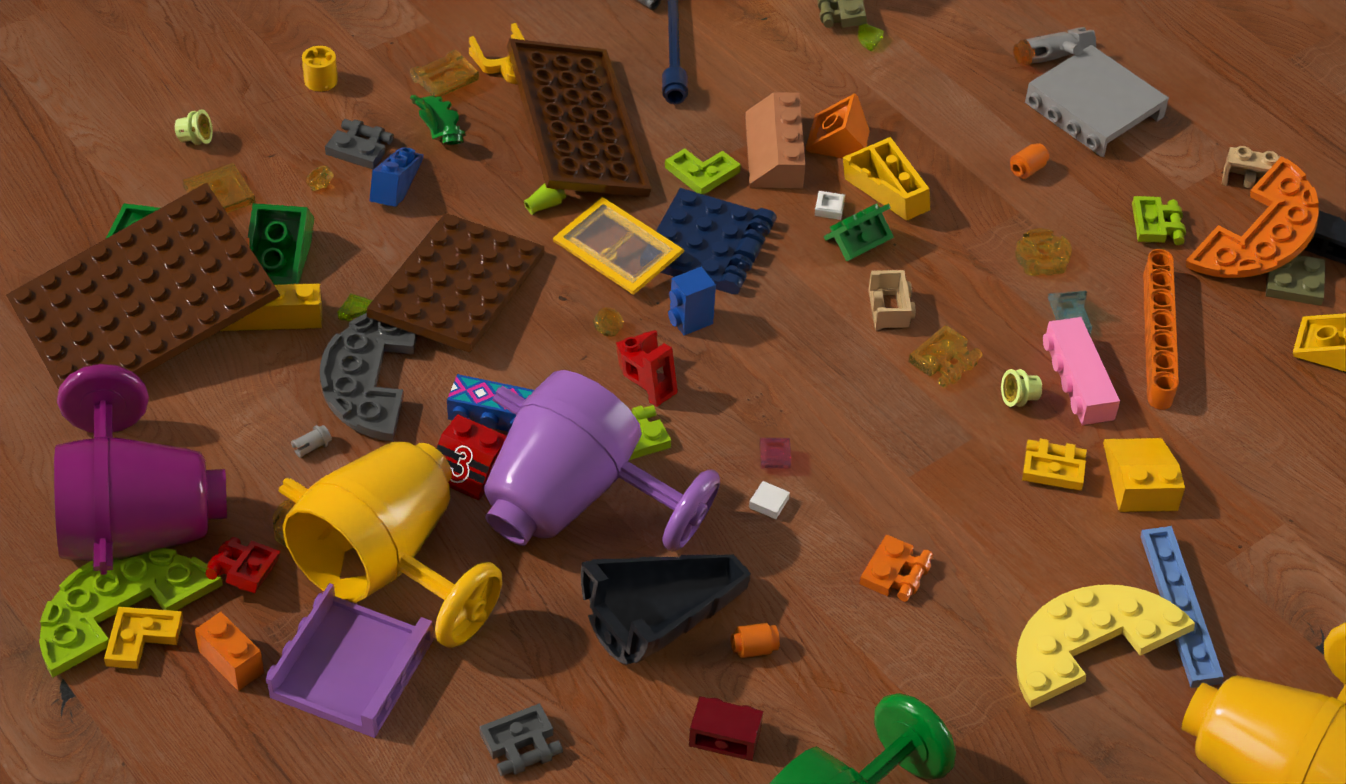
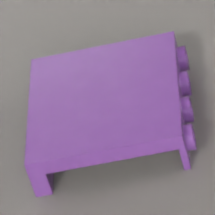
[266,583,434,738]

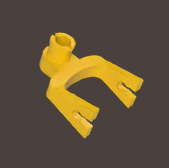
[469,23,525,84]

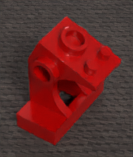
[616,330,678,407]

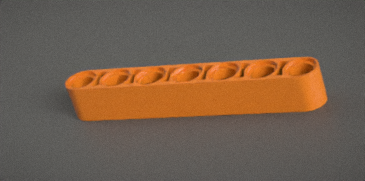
[1143,249,1179,410]

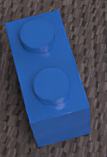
[668,266,716,335]

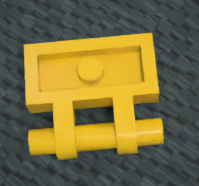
[1022,438,1087,491]

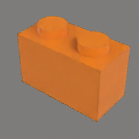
[195,612,264,691]

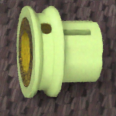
[175,109,213,145]
[1001,369,1042,407]

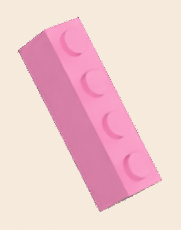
[1043,317,1120,425]

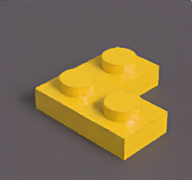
[104,606,183,669]

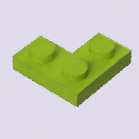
[665,148,741,195]

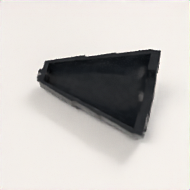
[581,554,751,665]

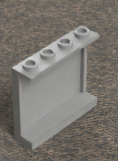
[1025,45,1169,157]

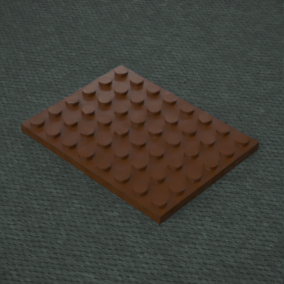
[6,183,280,389]

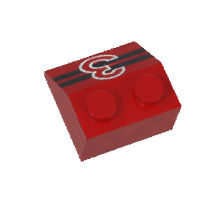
[436,414,507,500]

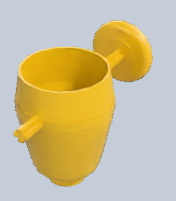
[278,442,503,648]
[1182,622,1346,784]

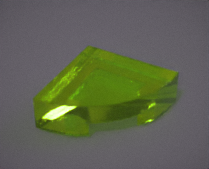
[858,24,884,51]
[338,293,373,321]

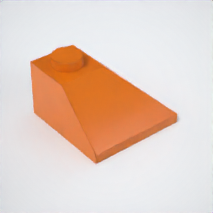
[805,93,870,159]

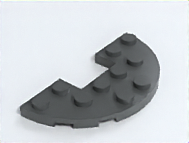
[320,313,418,442]

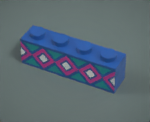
[447,374,534,432]

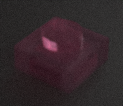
[759,438,791,468]

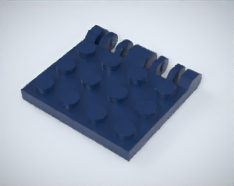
[640,188,777,294]

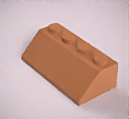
[745,92,805,189]

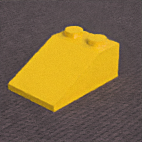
[1293,313,1346,372]
[1103,438,1185,512]

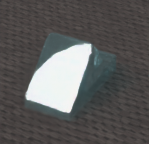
[1048,290,1092,335]

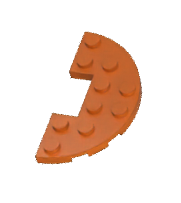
[1186,156,1319,278]

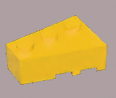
[843,137,930,221]

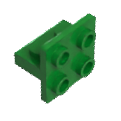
[823,203,894,261]

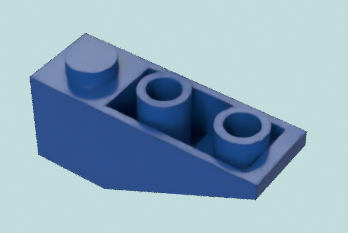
[369,147,424,207]

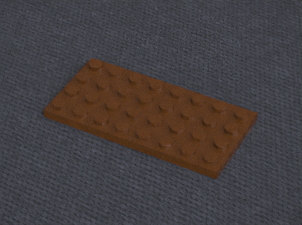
[507,38,652,197]

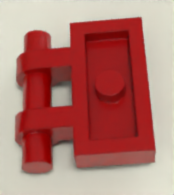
[205,537,280,593]

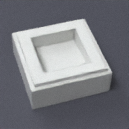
[814,191,846,220]
[749,481,790,519]

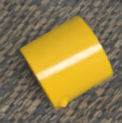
[302,46,338,92]

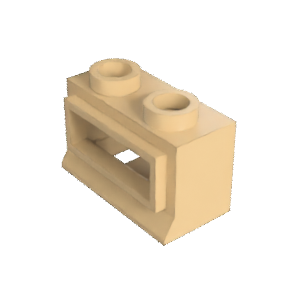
[1221,146,1281,188]
[868,270,916,331]

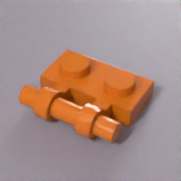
[859,534,933,602]

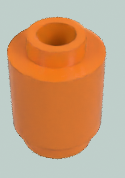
[1010,143,1049,179]
[730,623,780,658]

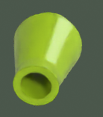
[524,183,566,215]

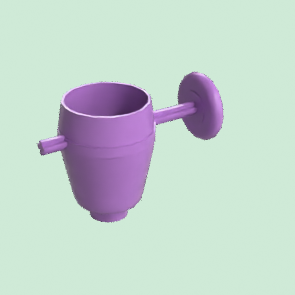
[484,370,720,552]

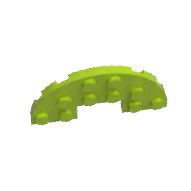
[39,548,223,678]

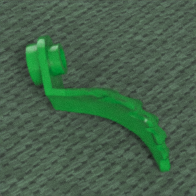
[410,95,466,145]

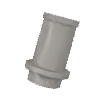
[291,425,332,458]

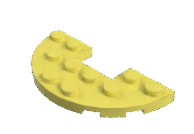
[1016,585,1195,708]

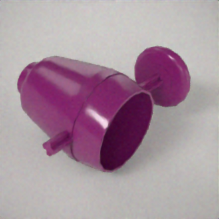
[54,364,227,575]

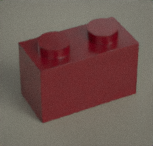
[689,696,763,761]

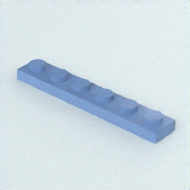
[1141,526,1224,688]

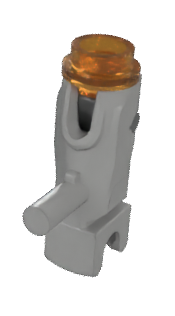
[1013,27,1096,65]

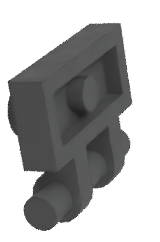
[325,119,394,169]
[479,703,563,776]

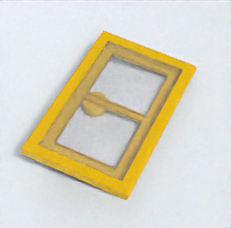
[553,197,684,295]

